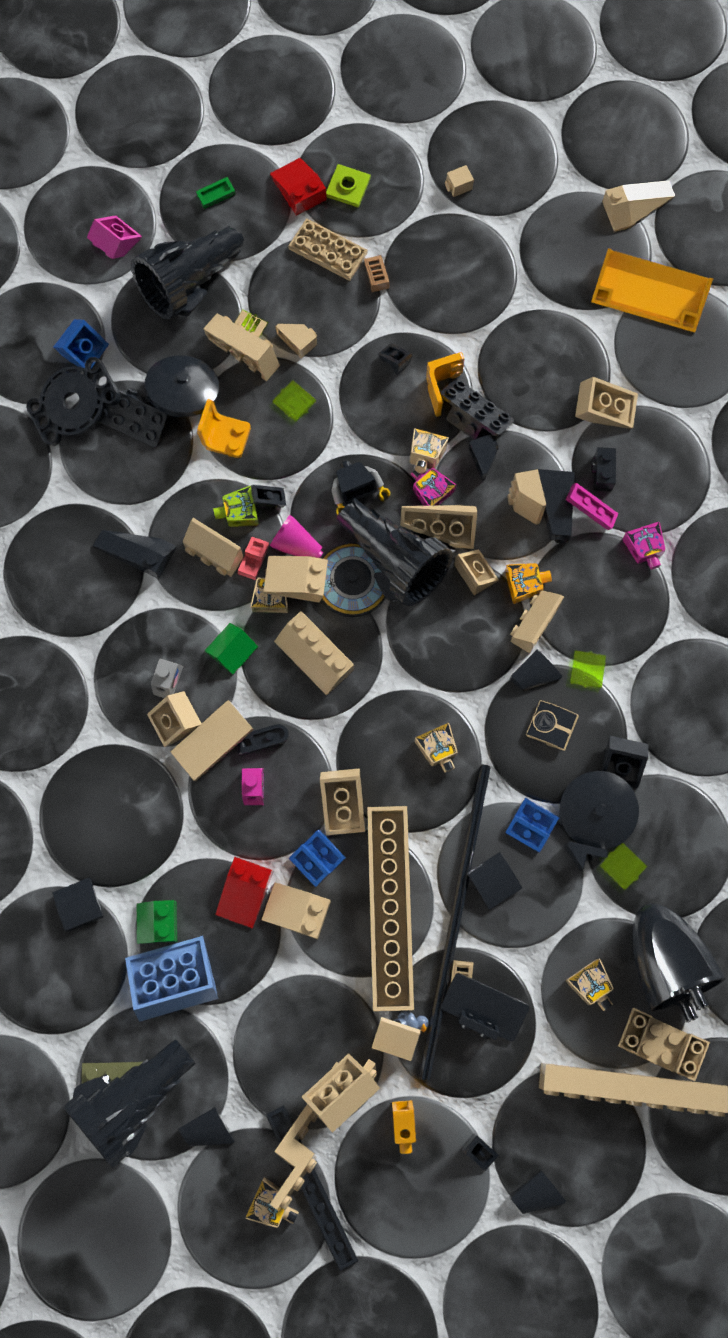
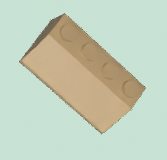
[274,611,354,696]

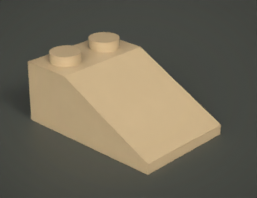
[575,377,638,429]
[263,556,328,603]
[320,769,365,835]
[262,882,331,940]

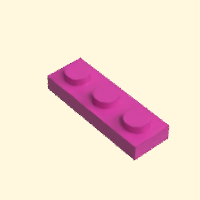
[566,483,618,530]

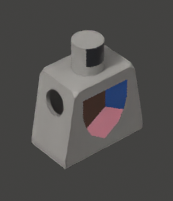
[151,659,183,698]

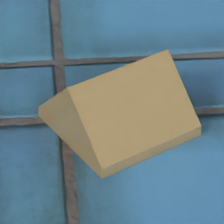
[454,549,499,595]
[372,1017,421,1061]

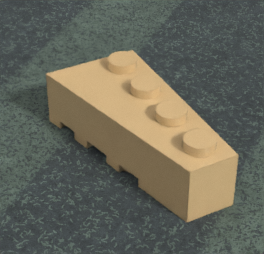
[204,313,280,381]

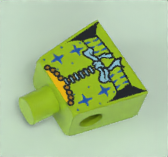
[213,486,259,527]

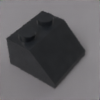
[601,736,648,788]

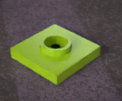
[326,164,371,208]

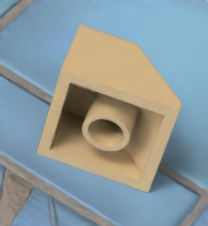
[147,691,202,747]

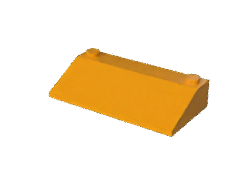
[591,248,713,332]

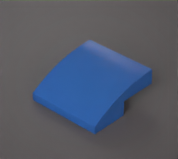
[505,797,559,853]
[289,830,346,887]

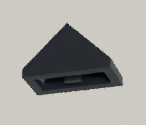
[461,1133,499,1171]

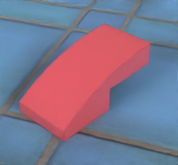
[238,537,269,580]

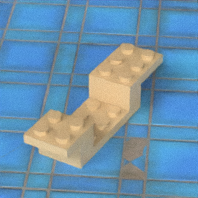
[270,1059,377,1212]

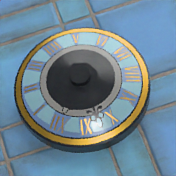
[321,543,386,617]

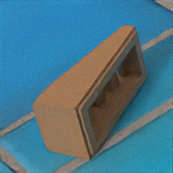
[364,255,389,292]

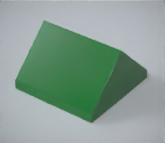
[205,623,258,675]

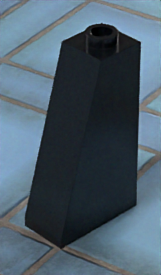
[538,469,575,543]

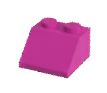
[87,216,142,259]

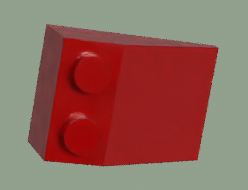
[270,158,327,216]
[215,857,273,928]

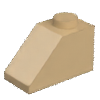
[276,324,317,358]

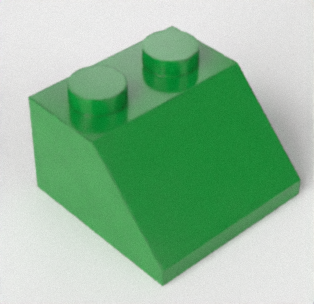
[136,900,177,944]

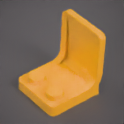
[426,352,465,417]
[197,399,251,458]

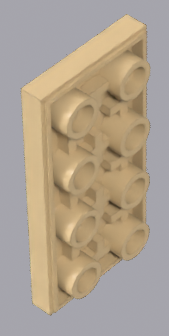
[288,218,368,281]
[170,700,254,781]

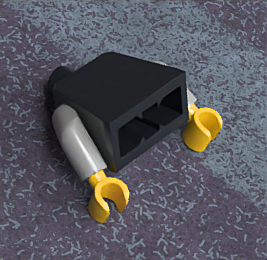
[332,461,390,516]

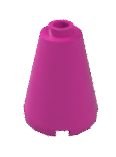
[269,515,323,558]

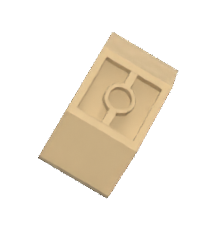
[618,1008,710,1081]

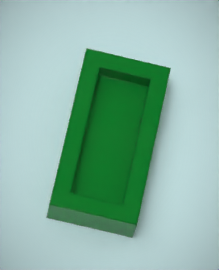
[196,177,236,209]

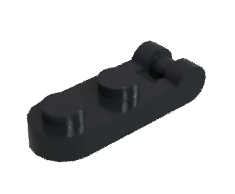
[237,724,289,756]

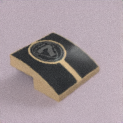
[526,700,579,751]

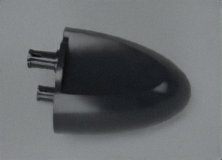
[632,903,725,1023]

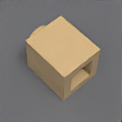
[445,165,474,197]

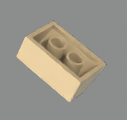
[508,469,546,525]
[183,518,243,577]
[510,590,564,653]
[302,1054,380,1133]

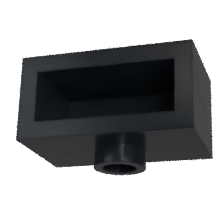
[591,447,616,491]

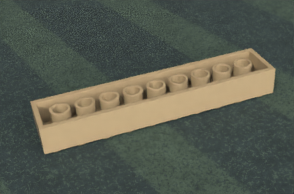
[367,806,414,1011]
[539,1063,728,1117]

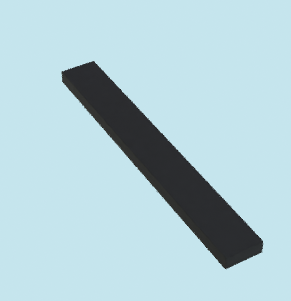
[266,1105,359,1271]

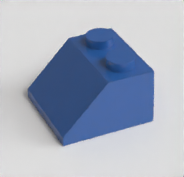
[53,319,109,368]

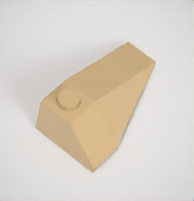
[602,181,675,232]
[400,505,477,549]

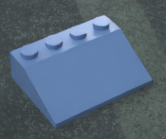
[125,936,218,1022]

